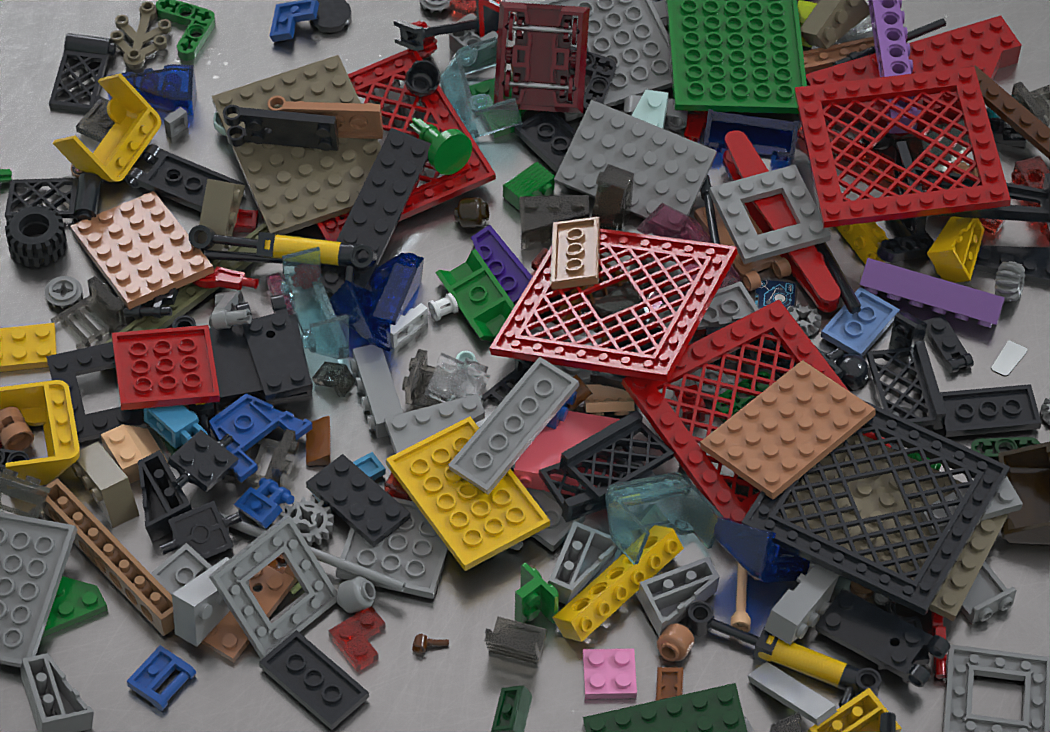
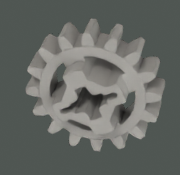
[280,497,334,547]

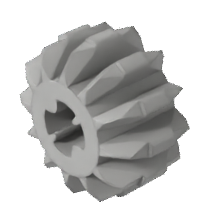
[994,261,1025,302]

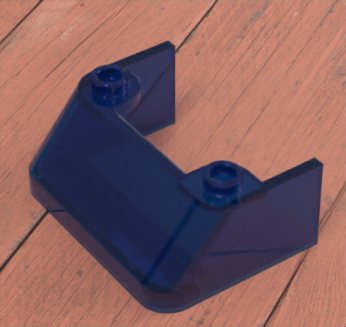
[704,109,799,162]

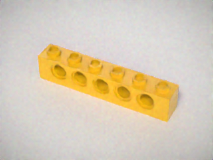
[552,525,684,642]

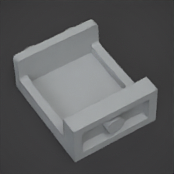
[960,562,1016,624]

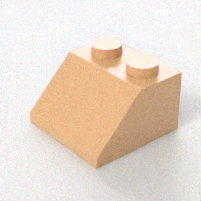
[101,424,169,484]

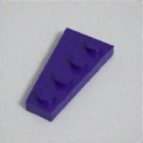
[471,225,533,305]

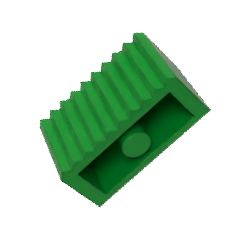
[503,161,555,213]

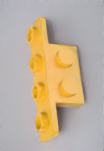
[836,222,888,265]

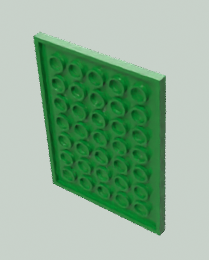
[666,0,807,114]

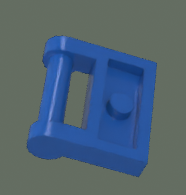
[126,645,196,711]

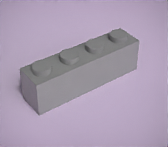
[349,343,403,438]

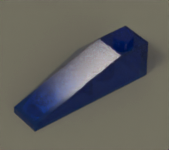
[106,64,197,116]
[370,253,424,325]
[329,280,392,352]

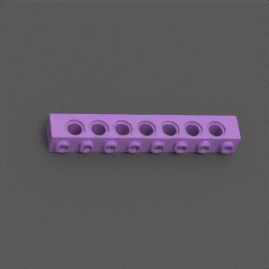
[868,0,921,133]

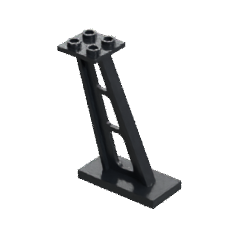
[894,141,1050,240]

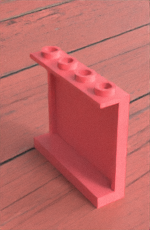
[514,411,620,496]

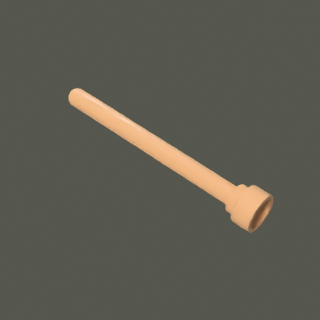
[730,530,751,632]

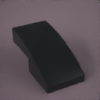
[989,118,1027,147]

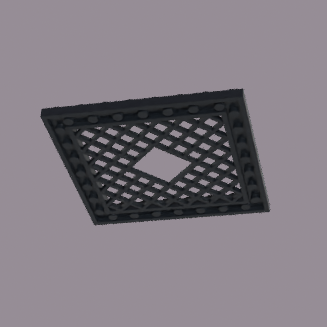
[740,400,1010,616]

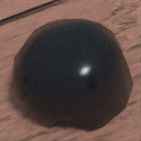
[405,60,440,97]
[860,123,894,151]
[835,354,869,390]

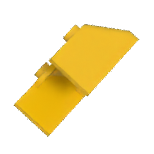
[53,73,161,183]
[0,380,80,490]

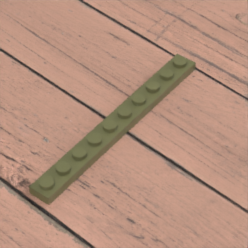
[105,223,285,370]

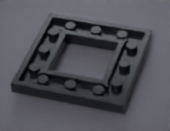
[46,342,151,443]

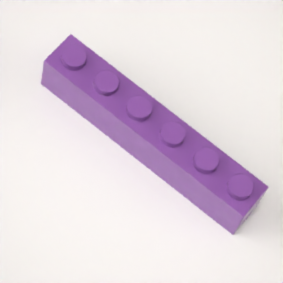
[860,258,1005,328]

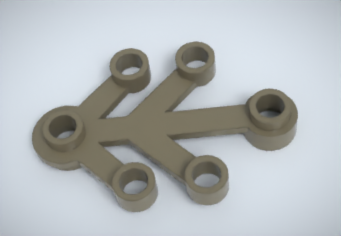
[110,1,172,69]

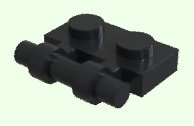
[124,288,179,319]

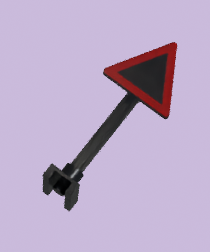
[394,0,517,51]

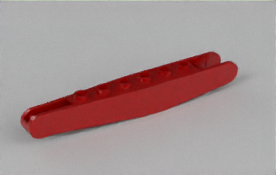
[723,130,841,312]

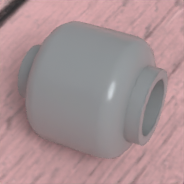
[336,577,376,613]

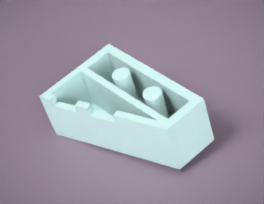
[632,90,668,129]

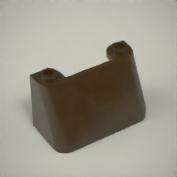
[998,441,1050,545]

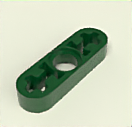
[970,437,1040,462]

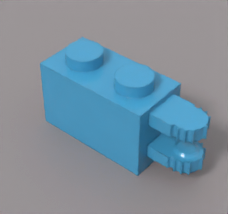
[144,405,208,449]

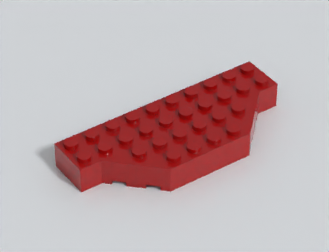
[806,15,1022,136]

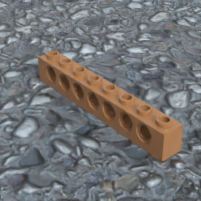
[38,478,175,636]

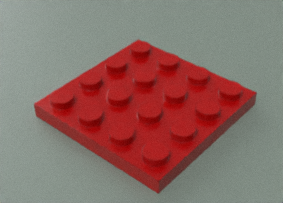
[112,325,220,410]

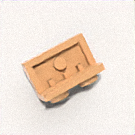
[584,384,635,416]

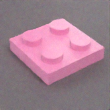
[583,648,637,699]

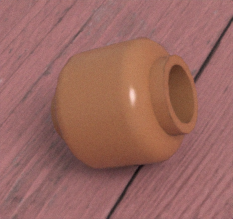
[657,623,694,662]

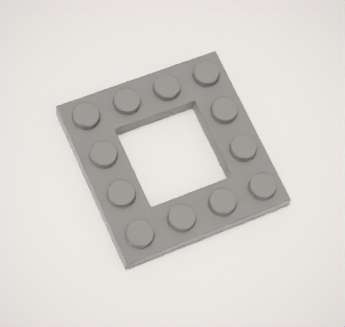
[709,165,831,264]
[209,515,337,659]
[943,644,1050,732]

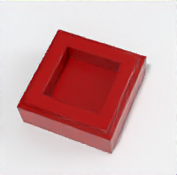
[233,209,259,233]

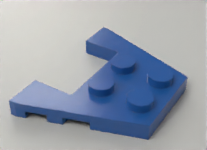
[209,394,312,483]

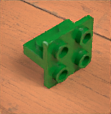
[514,563,559,625]

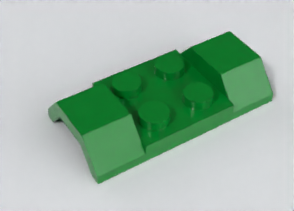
[435,249,515,341]

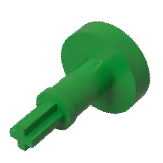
[409,118,472,175]

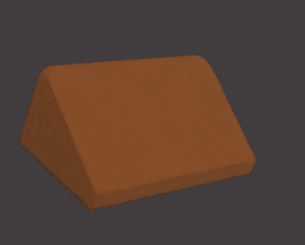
[306,416,331,466]

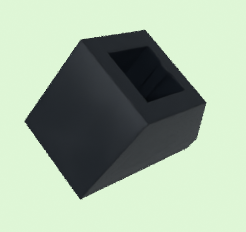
[889,312,927,349]

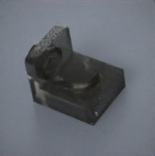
[312,361,355,397]

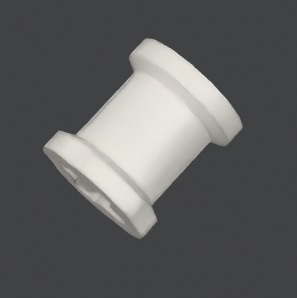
[428,293,459,321]

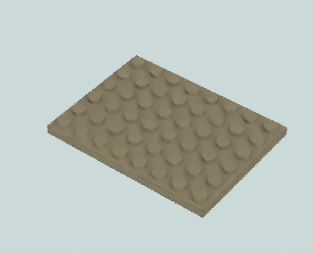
[211,55,381,235]
[778,435,1009,622]

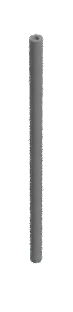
[221,513,406,592]

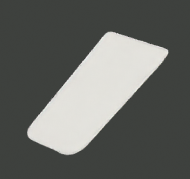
[991,340,1028,375]

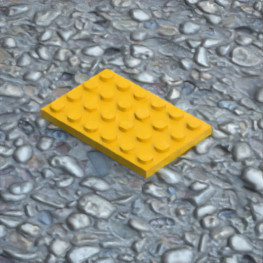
[386,416,550,571]

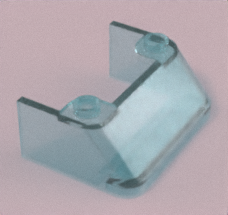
[440,37,522,139]
[280,247,349,360]
[605,472,724,565]

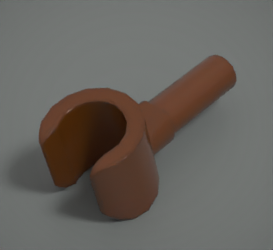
[412,634,449,653]

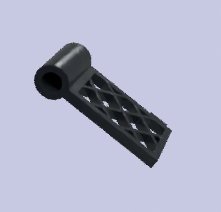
[49,33,116,113]
[5,172,101,222]

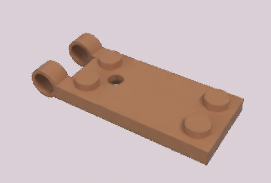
[268,96,383,139]
[694,204,792,291]
[201,564,298,663]

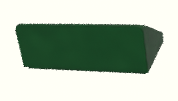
[491,685,532,732]

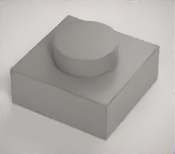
[164,107,189,138]

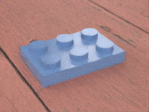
[821,287,900,357]

